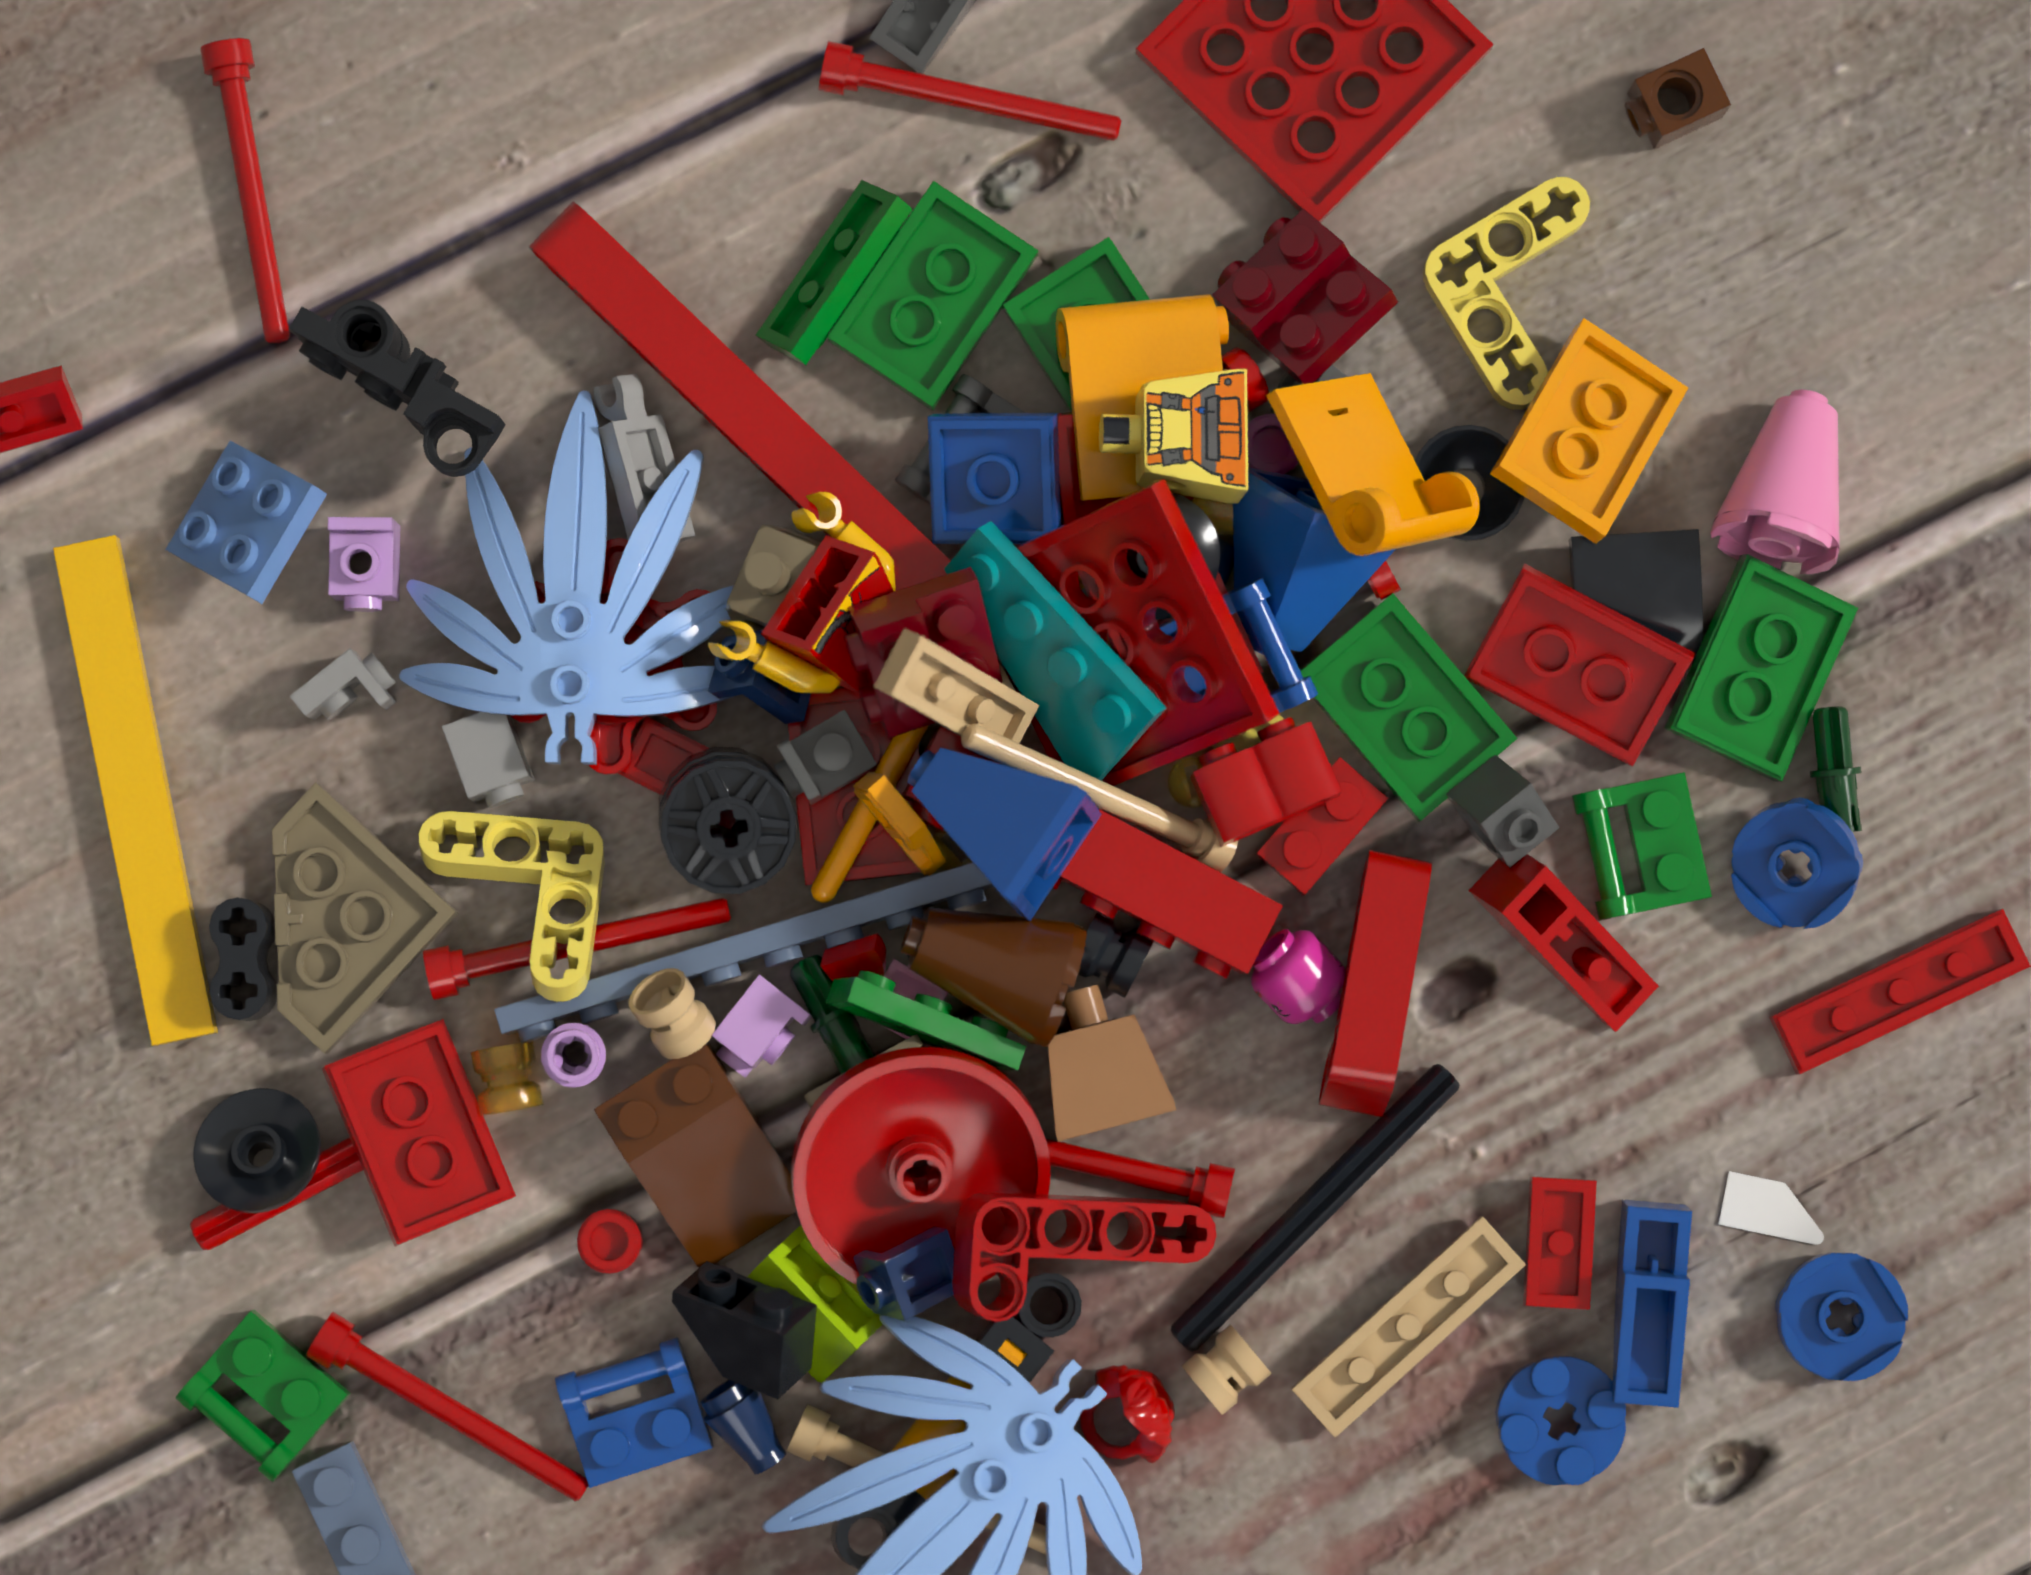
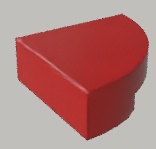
[821,933,887,981]

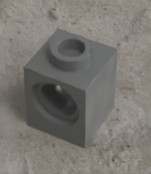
[1446,755,1559,868]

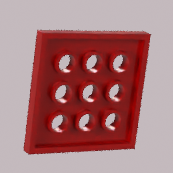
[1135,0,1494,223]
[1001,479,1280,786]

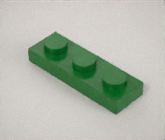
[756,180,913,365]
[826,970,1026,1071]

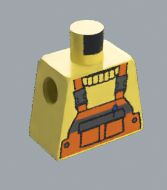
[1099,369,1248,504]

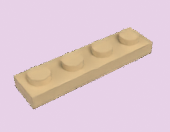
[1291,1216,1526,1438]

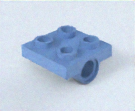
[165,441,327,604]

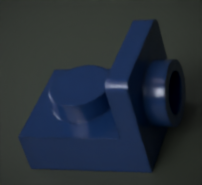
[708,629,811,724]
[854,1226,955,1321]

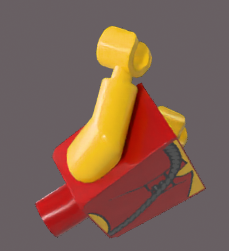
[708,492,896,693]

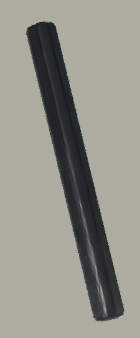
[1170,1064,1460,1352]

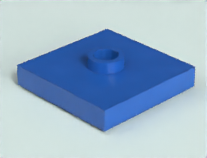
[928,413,1061,544]

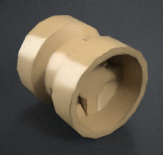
[628,968,716,1059]
[1181,1324,1272,1415]

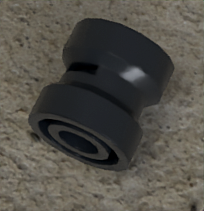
[1078,913,1153,998]

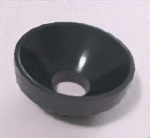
[1415,425,1525,542]

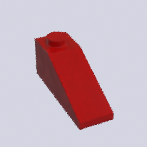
[1468,854,1659,1032]

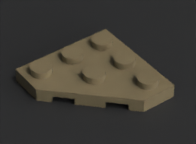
[272,782,458,1054]

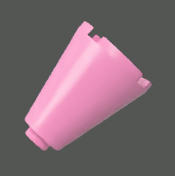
[1710,389,1840,574]

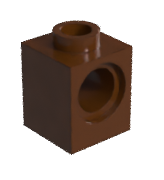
[1625,48,1731,149]

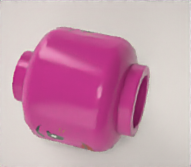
[1251,929,1346,1024]

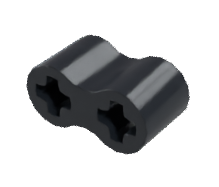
[209,897,277,1021]

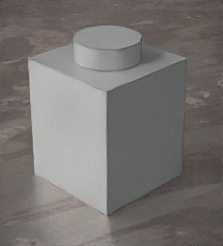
[442,712,535,808]

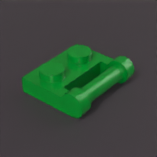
[1572,772,1712,921]
[175,1310,351,1483]

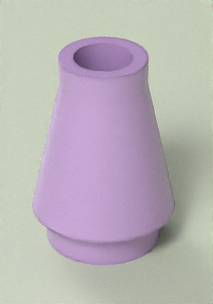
[541,1023,606,1087]

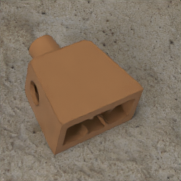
[1048,984,1176,1142]

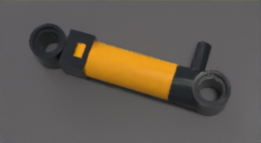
[831,1273,1082,1571]

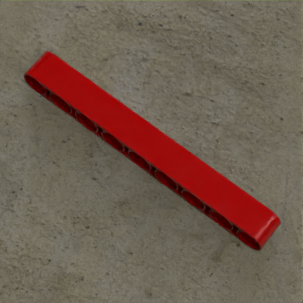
[528,201,951,591]

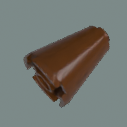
[900,907,1087,1047]

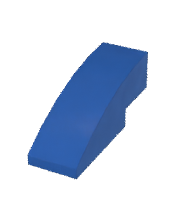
[1613,1199,1692,1408]

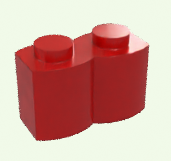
[1190,717,1342,847]

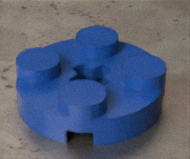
[1731,797,1863,929]
[1775,1252,1908,1381]
[1495,1356,1626,1485]

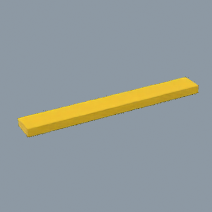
[53,535,218,1046]

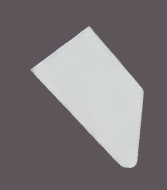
[1718,1171,1824,1245]

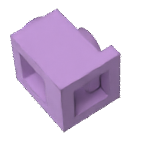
[328,517,400,612]
[712,975,812,1078]

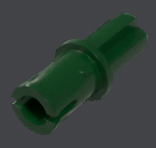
[1810,706,1862,832]
[790,954,876,1075]

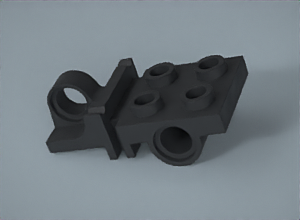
[289,300,506,477]

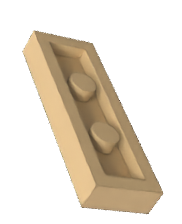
[874,628,1039,744]

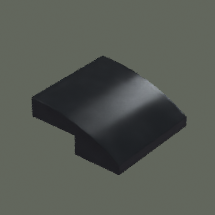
[1568,529,1703,662]

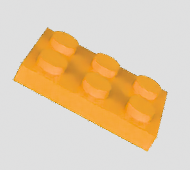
[1490,318,1688,544]

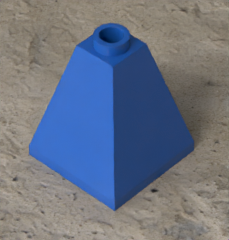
[1233,467,1396,655]
[908,748,1102,921]

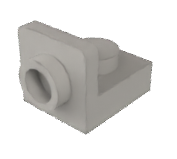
[290,648,396,720]

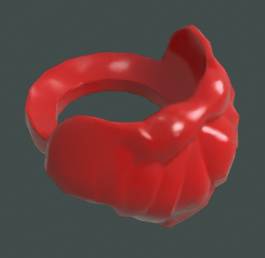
[1080,1365,1175,1463]

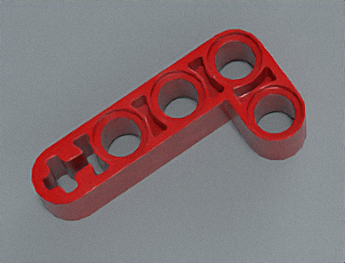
[1319,850,1432,1118]
[952,1192,1217,1322]

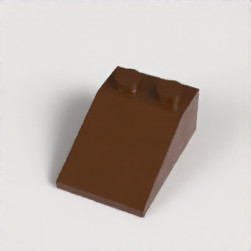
[594,1041,797,1268]

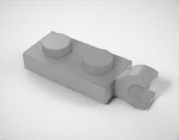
[594,374,696,543]

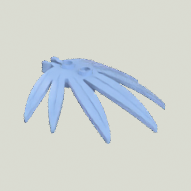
[399,390,734,765]
[762,1315,1142,1575]

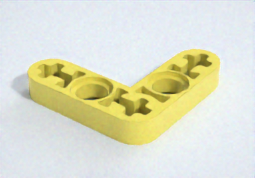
[1423,177,1590,410]
[418,811,605,1002]

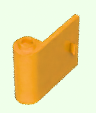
[1056,294,1229,501]
[1267,373,1480,556]

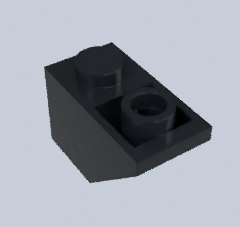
[672,1261,817,1399]

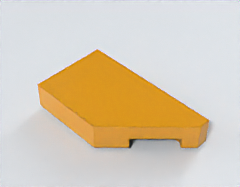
[853,771,946,876]

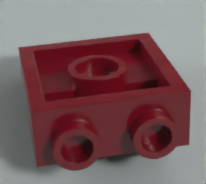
[1212,208,1398,385]
[844,567,1004,738]

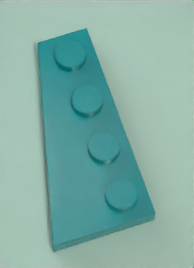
[944,521,1167,780]

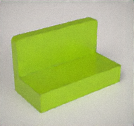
[747,1225,883,1383]

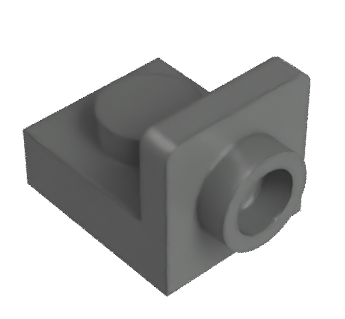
[773,709,877,805]

